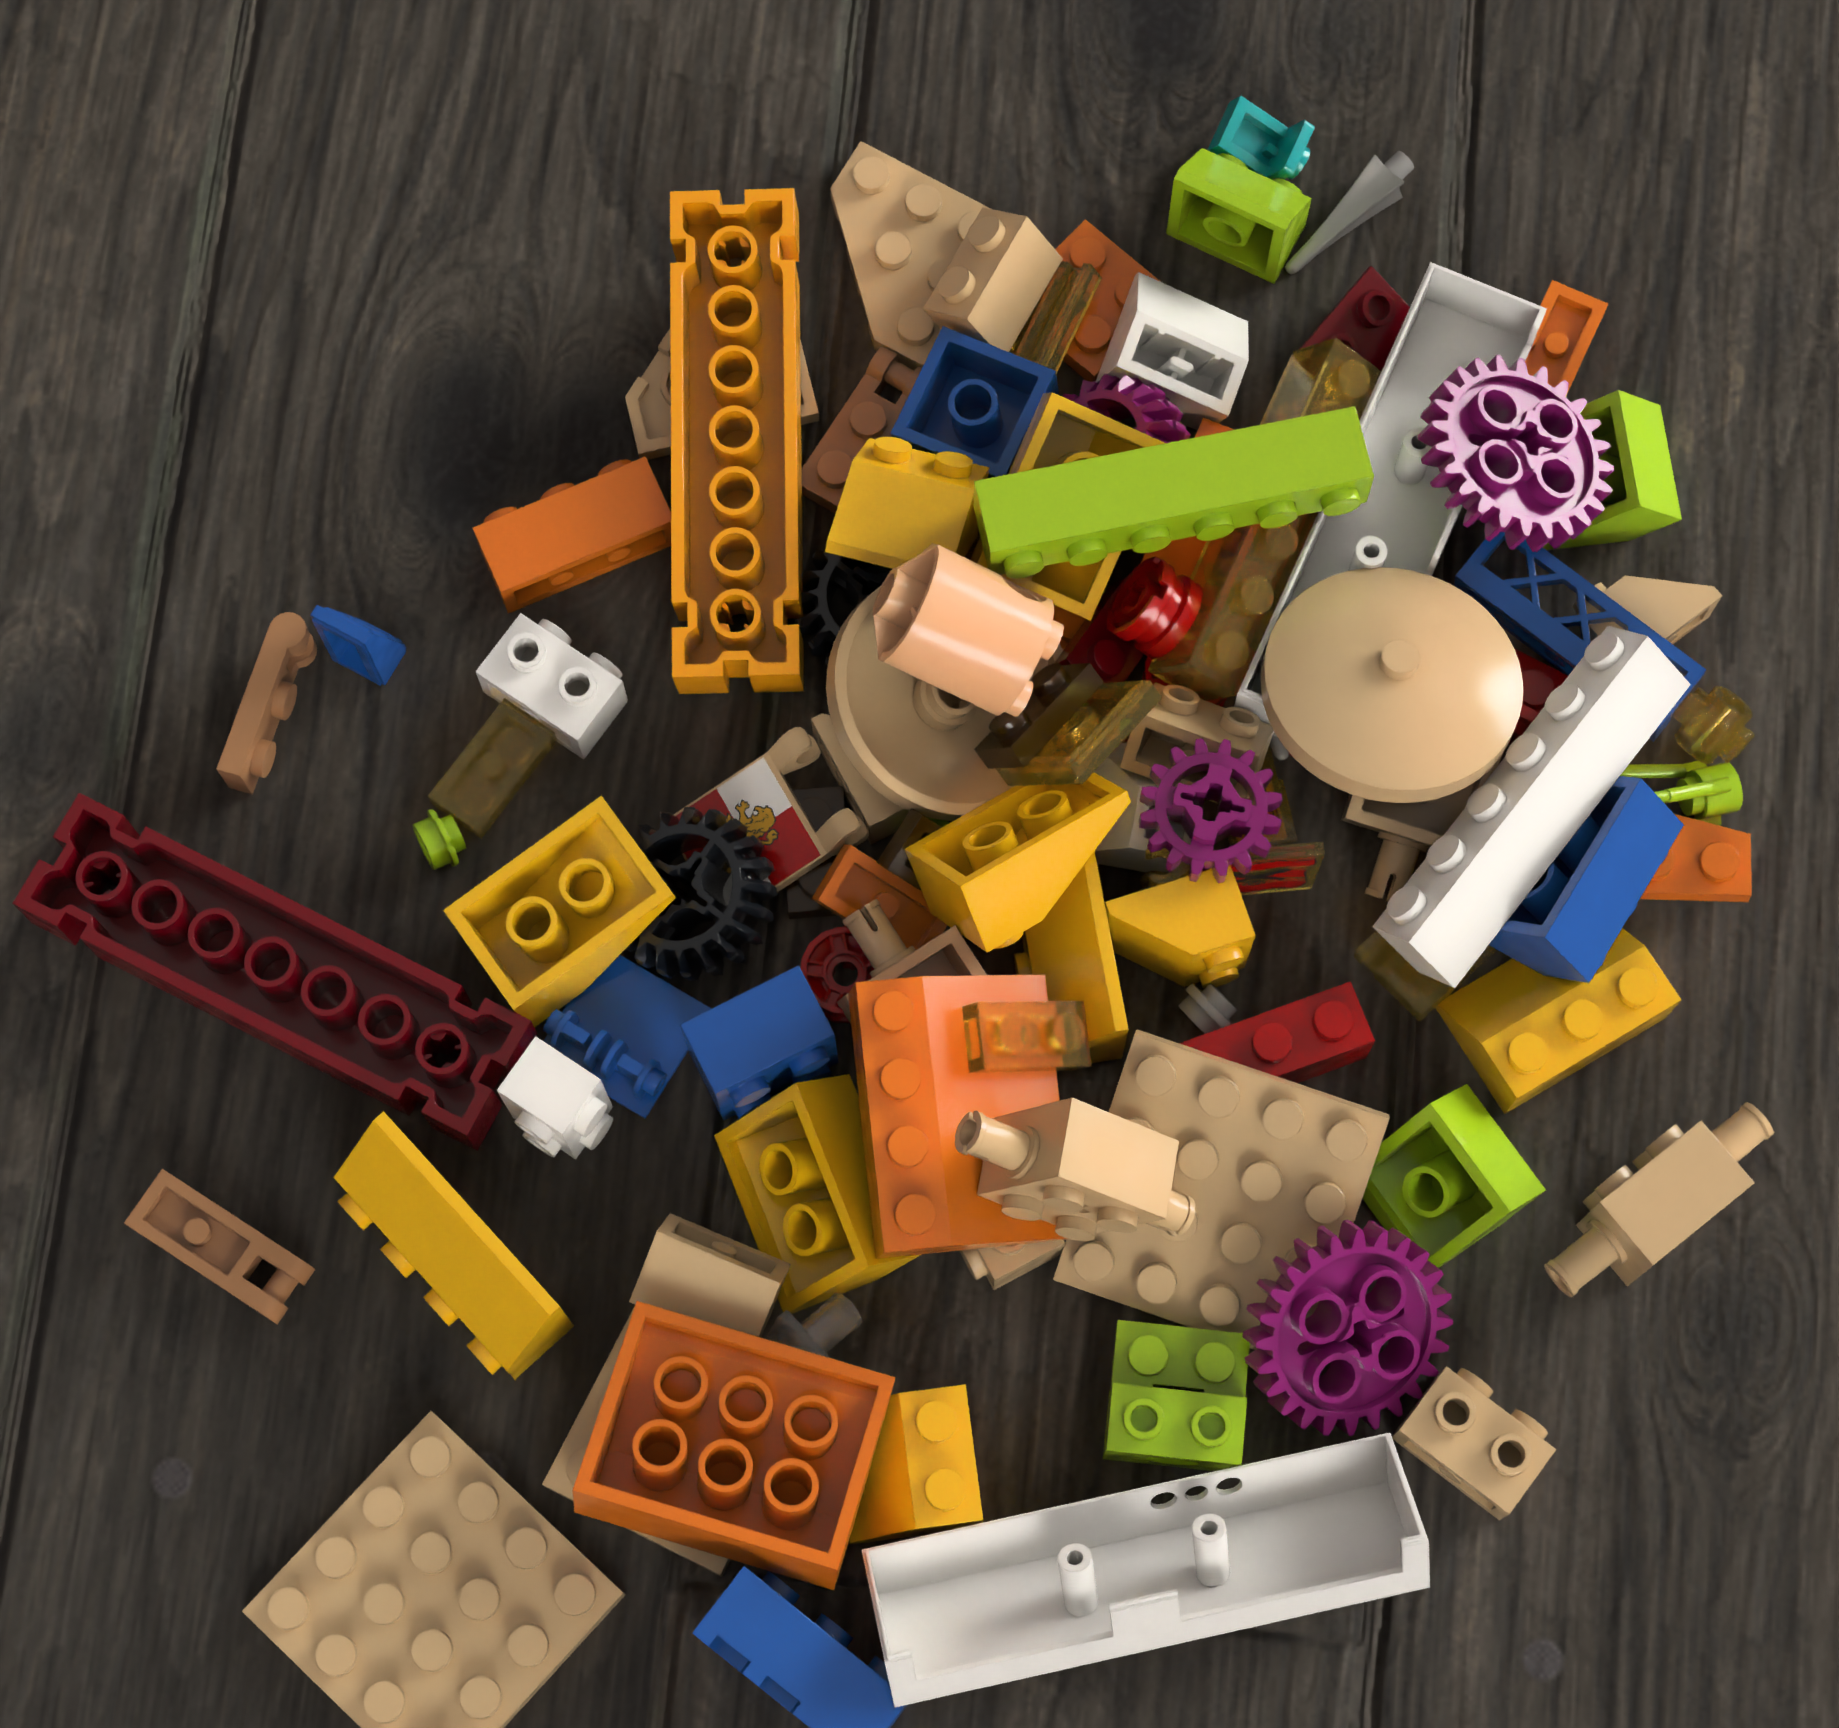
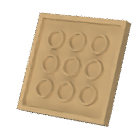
[1053,1029,1390,1350]
[242,1411,626,1728]

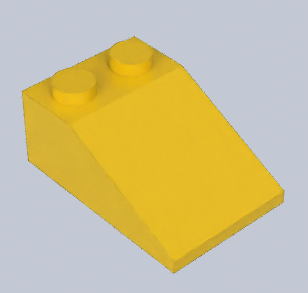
[904,757,1131,953]
[443,795,676,1027]

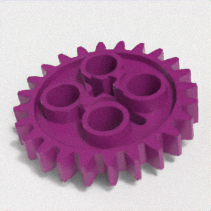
[1418,355,1614,552]
[1242,1220,1453,1436]

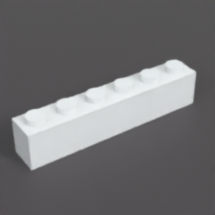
[1372,626,1691,988]

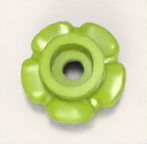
[412,809,466,870]

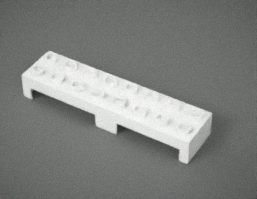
[1234,262,1547,737]
[862,1433,1430,1707]

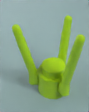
[1620,760,1743,826]

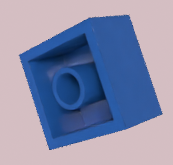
[890,326,1060,478]
[680,965,839,1121]

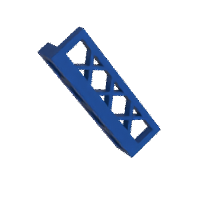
[1454,532,1706,741]

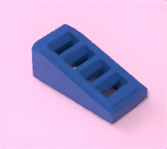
[310,605,406,686]

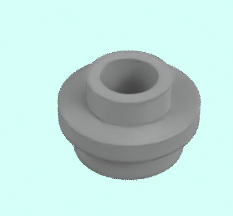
[1178,983,1238,1034]

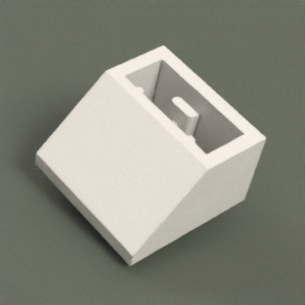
[1096,272,1249,430]

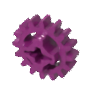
[1138,738,1282,883]

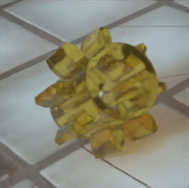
[1672,686,1755,764]

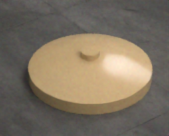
[1261,567,1523,803]
[826,586,1074,821]

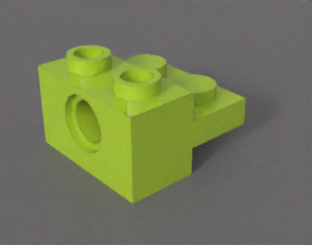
[1103,1320,1250,1471]

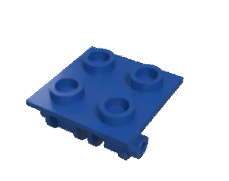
[543,955,712,1119]

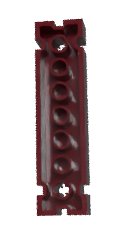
[12,793,540,1151]

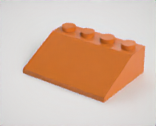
[848,975,1068,1259]
[572,1301,896,1590]

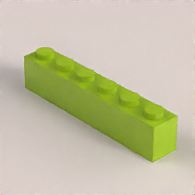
[973,406,1374,579]

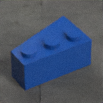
[692,1566,908,1728]

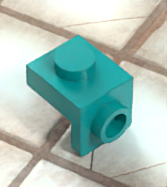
[1207,96,1315,180]

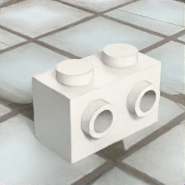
[476,613,628,759]
[497,1036,613,1160]

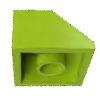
[1166,148,1312,284]
[1543,390,1682,550]
[1362,1084,1546,1268]

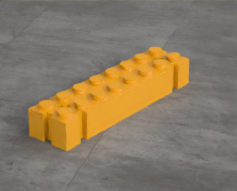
[670,188,804,694]

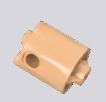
[873,543,1064,717]

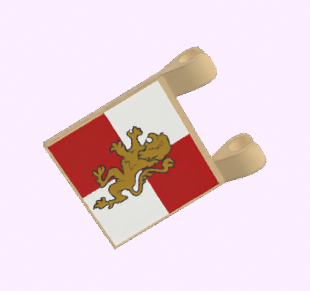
[673,727,869,905]

